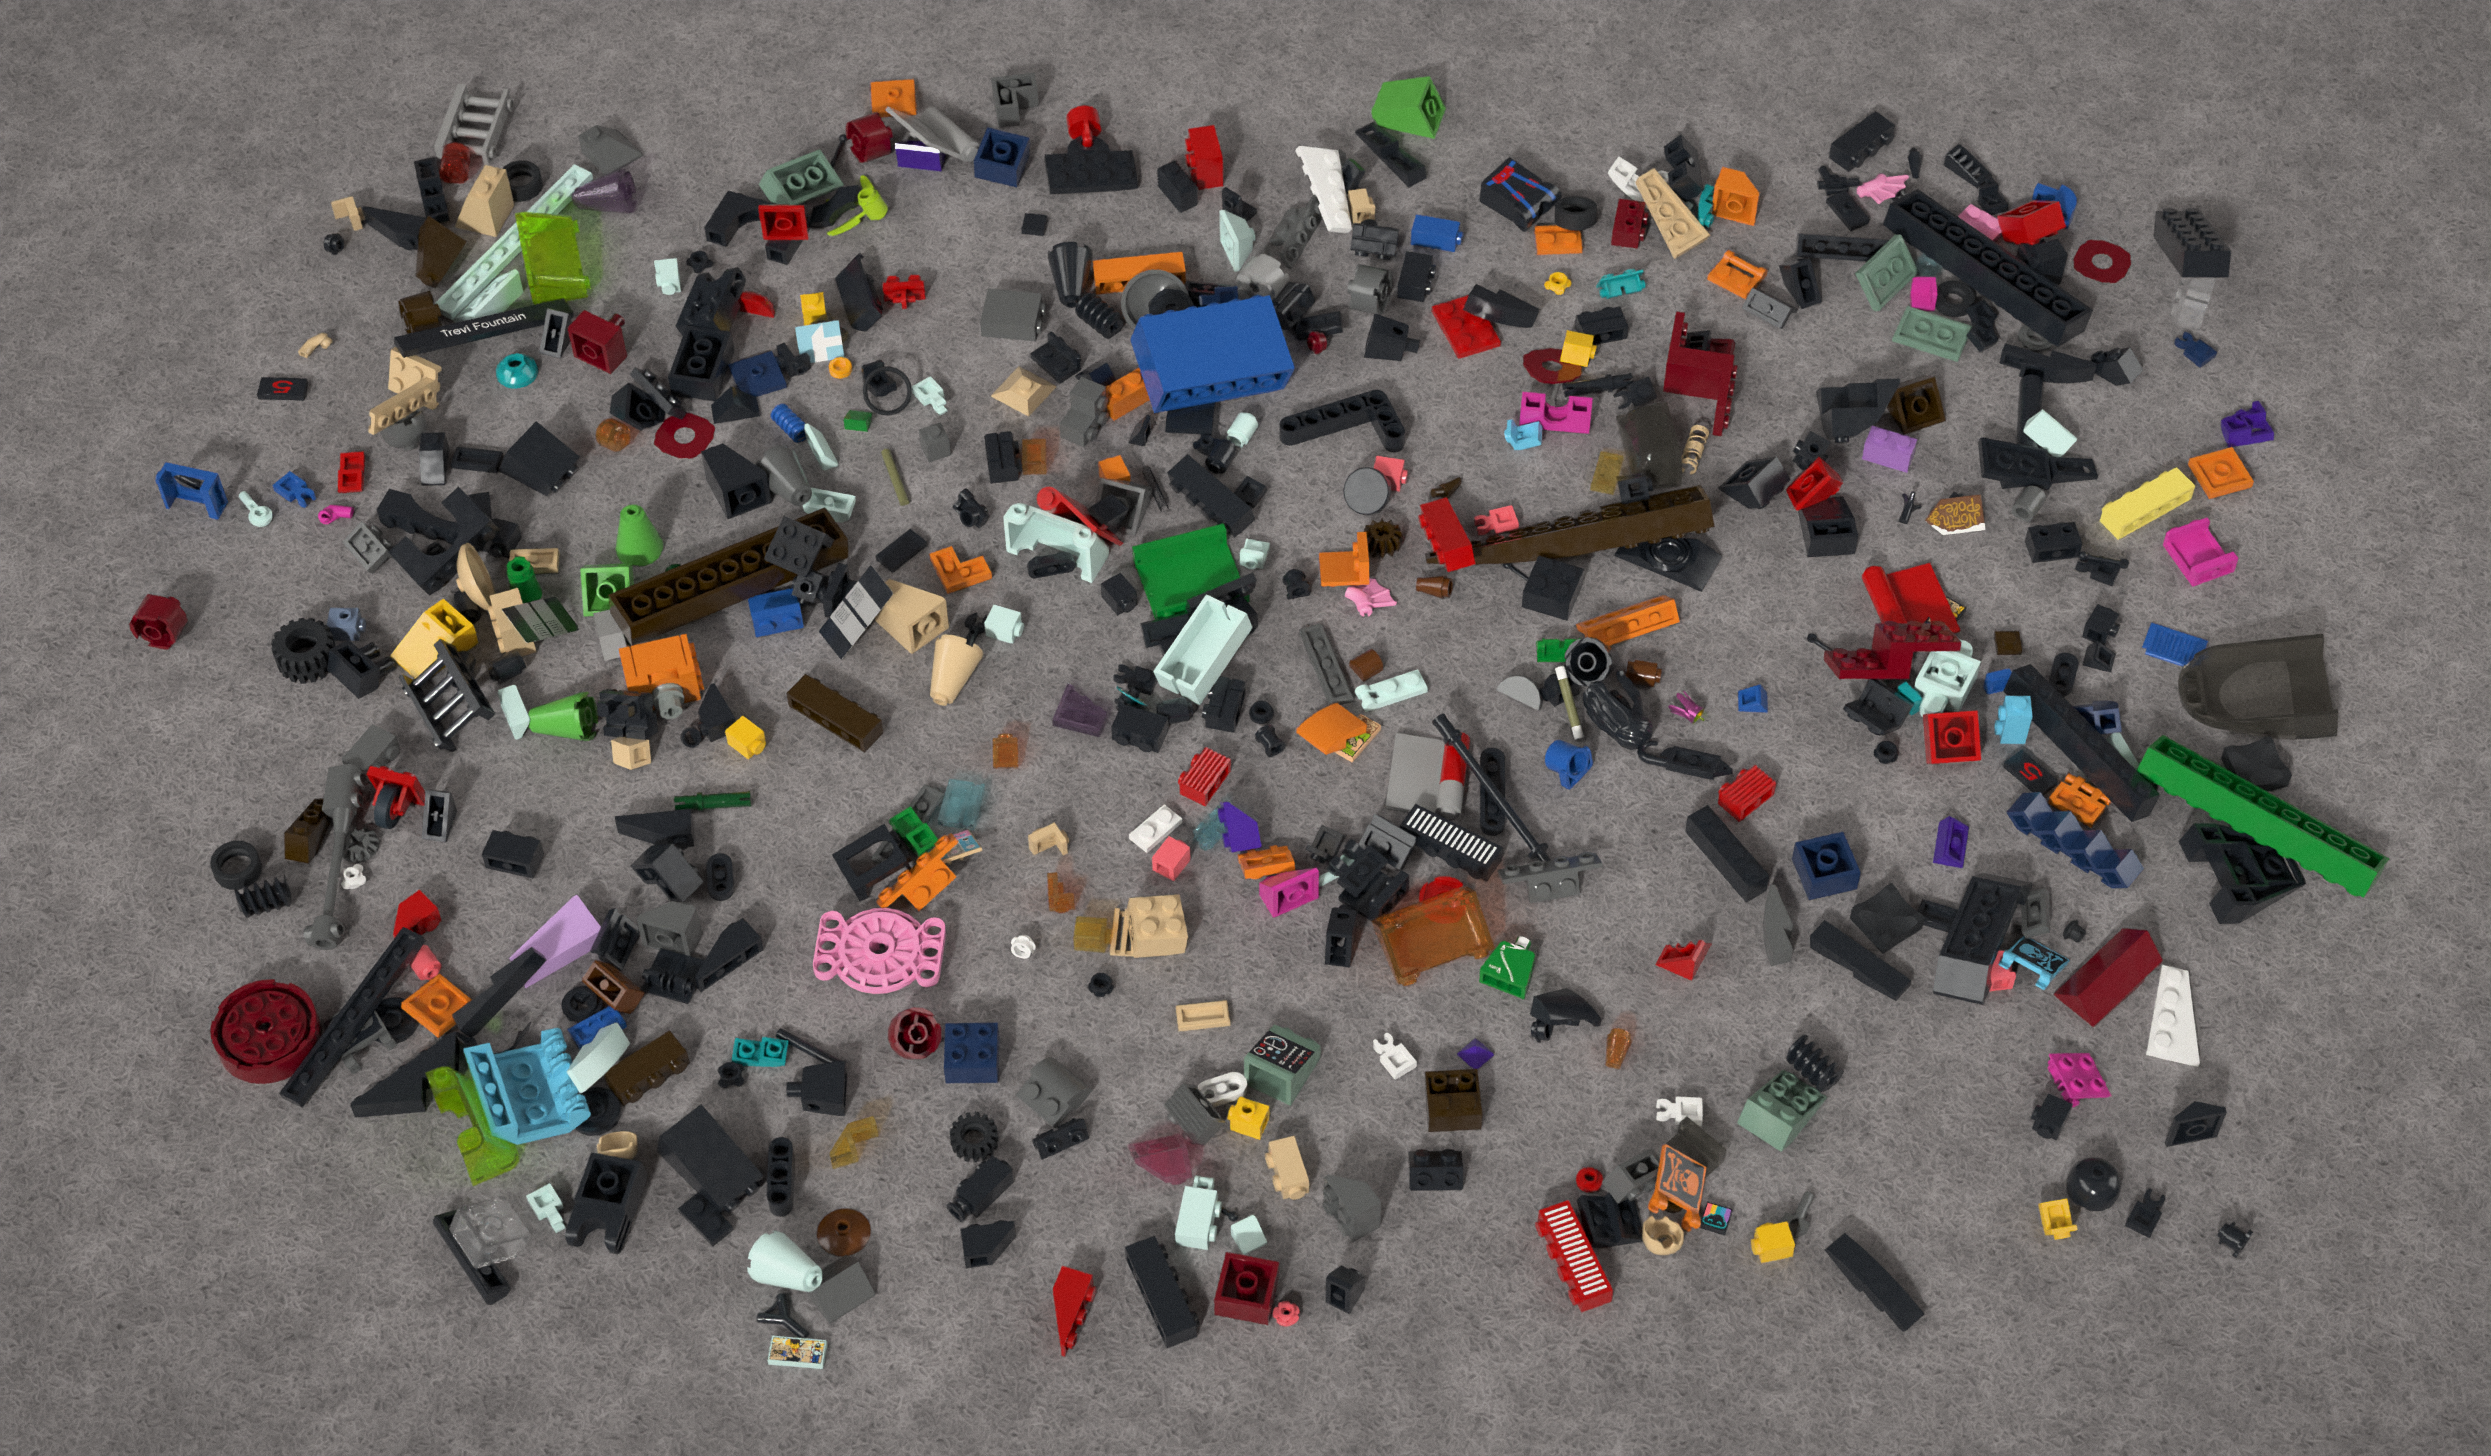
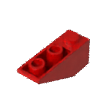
[1053,1266,1097,1356]

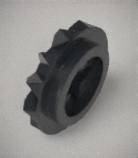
[561,986,603,1023]

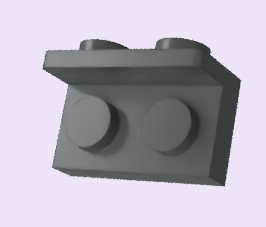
[342,521,395,574]

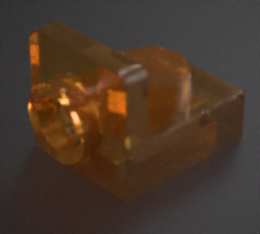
[992,734,1018,769]
[1047,872,1075,913]

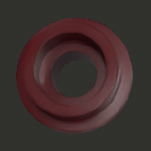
[1307,331,1327,355]

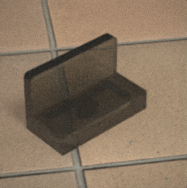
[1666,1116,1727,1178]

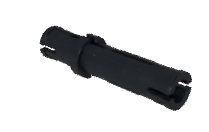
[1562,373,1633,398]

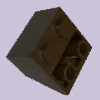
[1425,1069,1482,1132]

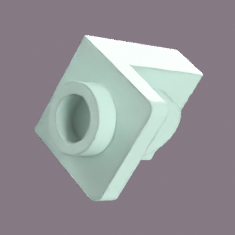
[1240,539,1270,569]

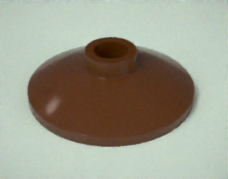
[817,1208,871,1257]

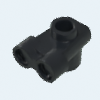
[953,488,989,528]

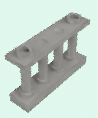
[434,84,514,166]

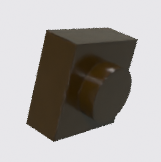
[1994,631,2022,655]

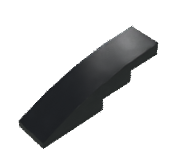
[414,157,450,223]
[1824,1233,1925,1332]

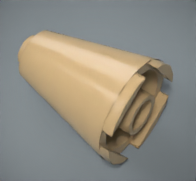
[930,634,983,706]

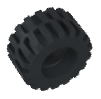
[271,618,336,684]

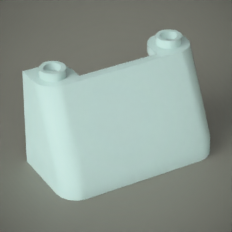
[1003,503,1109,583]

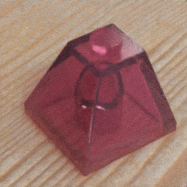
[1127,1134,1193,1185]

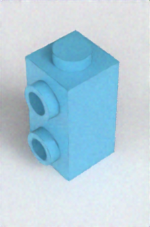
[1994,696,2033,744]

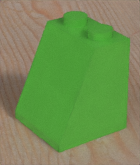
[1371,76,1446,139]

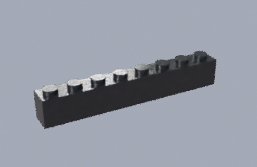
[2003,664,2160,822]

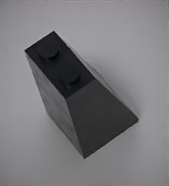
[657,1104,763,1214]

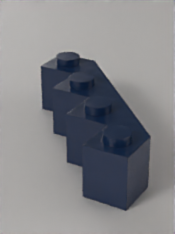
[2006,792,2144,888]

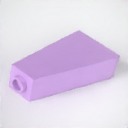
[509,895,601,988]

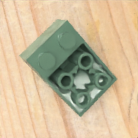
[1737,1070,1828,1152]

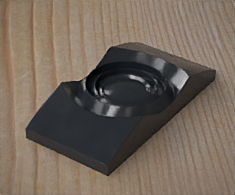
[1615,536,1722,592]

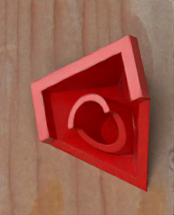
[1656,940,1712,981]

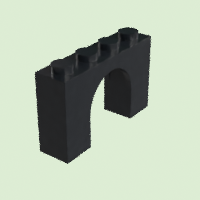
[704,190,811,265]
[389,486,501,595]

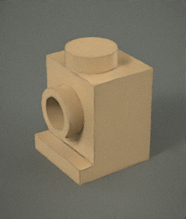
[1348,188,1375,224]

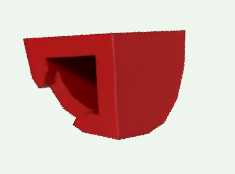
[738,291,775,318]

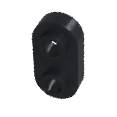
[1027,552,1076,579]
[2048,653,2079,697]
[707,853,734,901]

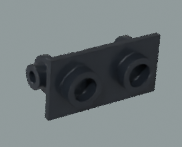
[1032,1118,1089,1160]

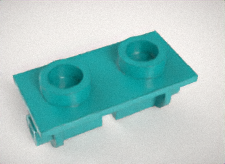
[1596,269,1645,299]

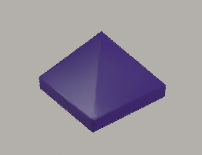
[1457,1038,1494,1069]

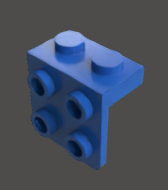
[748,589,804,637]

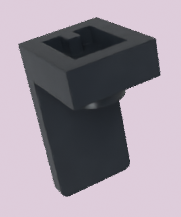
[1222,187,1257,222]

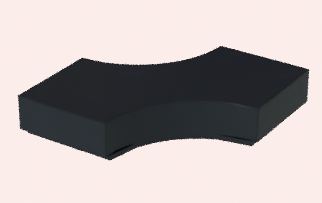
[810,185,861,228]
[1966,299,1998,353]

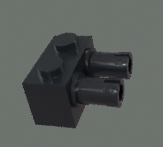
[328,640,396,699]

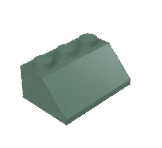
[759,149,844,205]

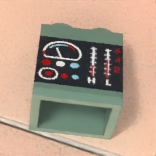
[1244,1024,1321,1106]

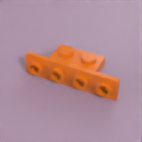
[876,833,959,911]

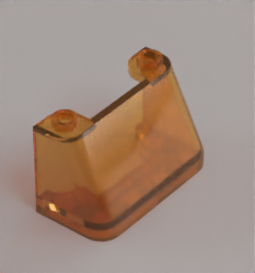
[1372,886,1495,986]

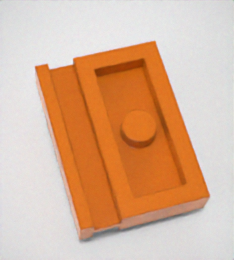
[1534,225,1582,255]

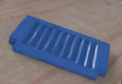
[2142,623,2208,669]

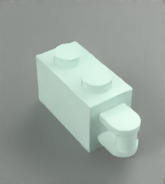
[1175,1175,1222,1250]

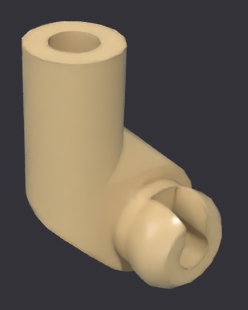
[298,333,332,358]

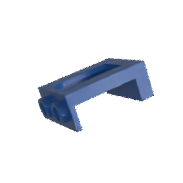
[156,462,228,520]

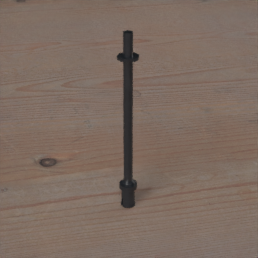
[1432,713,1551,862]

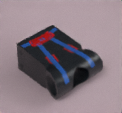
[1479,157,1562,232]

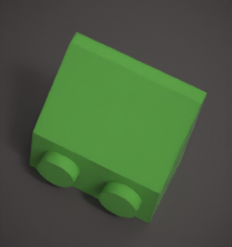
[580,563,634,616]

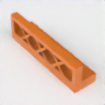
[1576,595,1680,646]

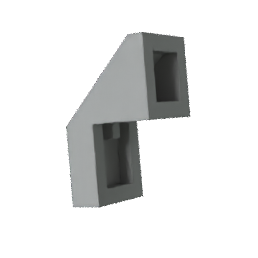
[593,610,627,661]

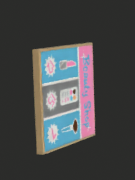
[928,829,982,865]

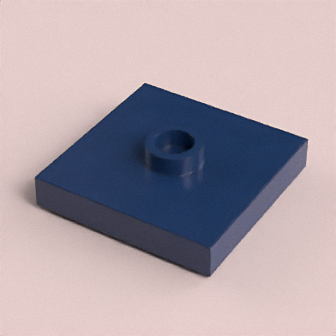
[728,351,787,397]

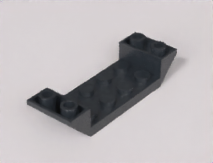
[1933,873,2033,1005]

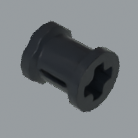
[1255,725,1286,758]

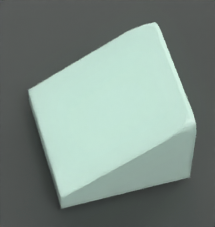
[1231,1215,1267,1255]

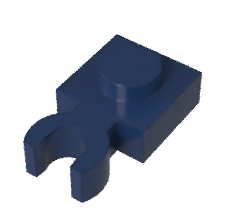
[2174,332,2217,368]

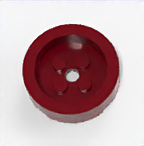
[210,979,322,1084]

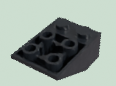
[1798,496,1858,557]

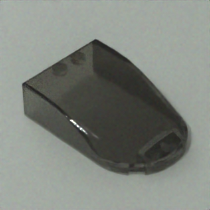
[2178,634,2338,740]

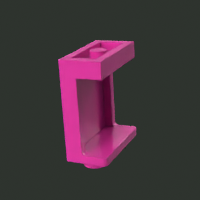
[2163,518,2239,587]

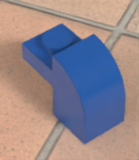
[2032,183,2077,229]

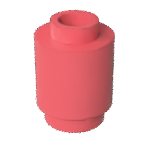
[409,944,441,980]

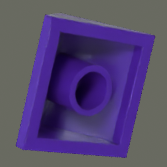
[895,140,946,171]

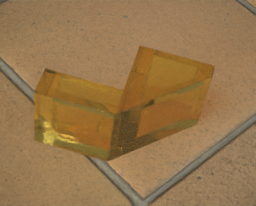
[829,1116,878,1169]

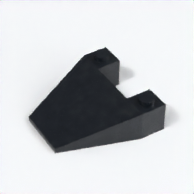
[2179,823,2306,924]

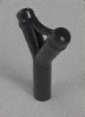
[756,1293,810,1339]

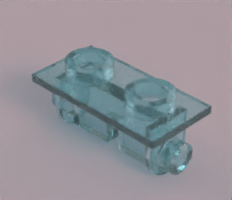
[1191,806,1226,851]

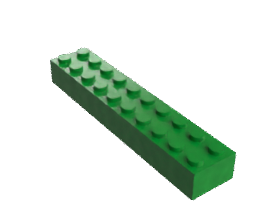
[2136,735,2390,898]

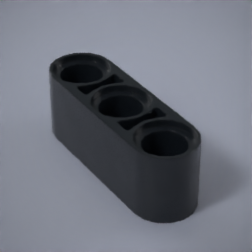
[766,1137,795,1217]

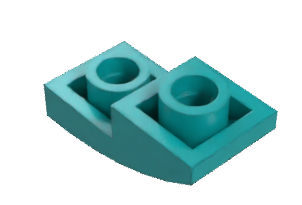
[1697,184,1715,228]
[731,1037,788,1067]

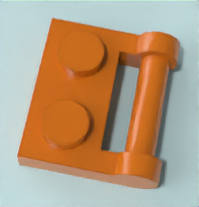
[1707,250,1768,299]

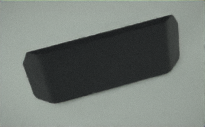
[835,253,883,332]

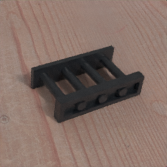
[399,639,495,752]

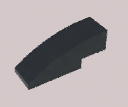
[1463,284,1540,328]

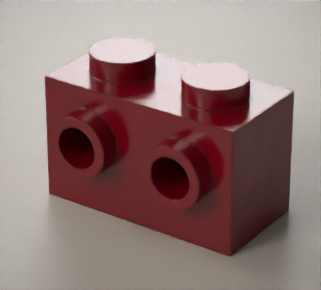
[1611,199,1649,249]

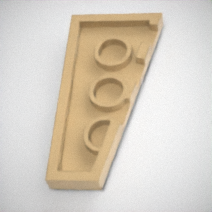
[1635,168,1710,259]

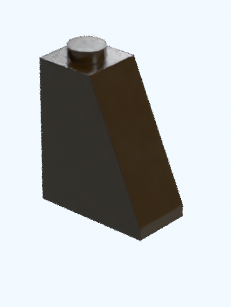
[415,216,467,288]

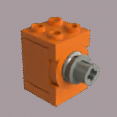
[619,634,704,719]

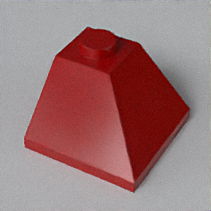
[758,204,809,240]
[1785,457,1843,511]

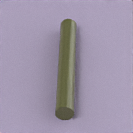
[881,449,909,506]

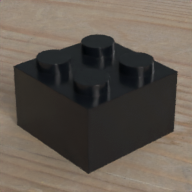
[1522,555,1584,621]

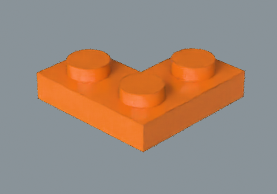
[929,546,992,594]

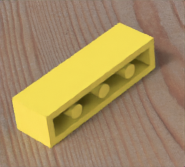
[2100,467,2195,540]

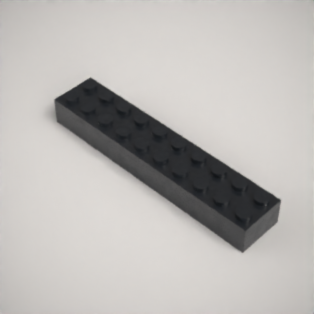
[1883,189,2093,347]

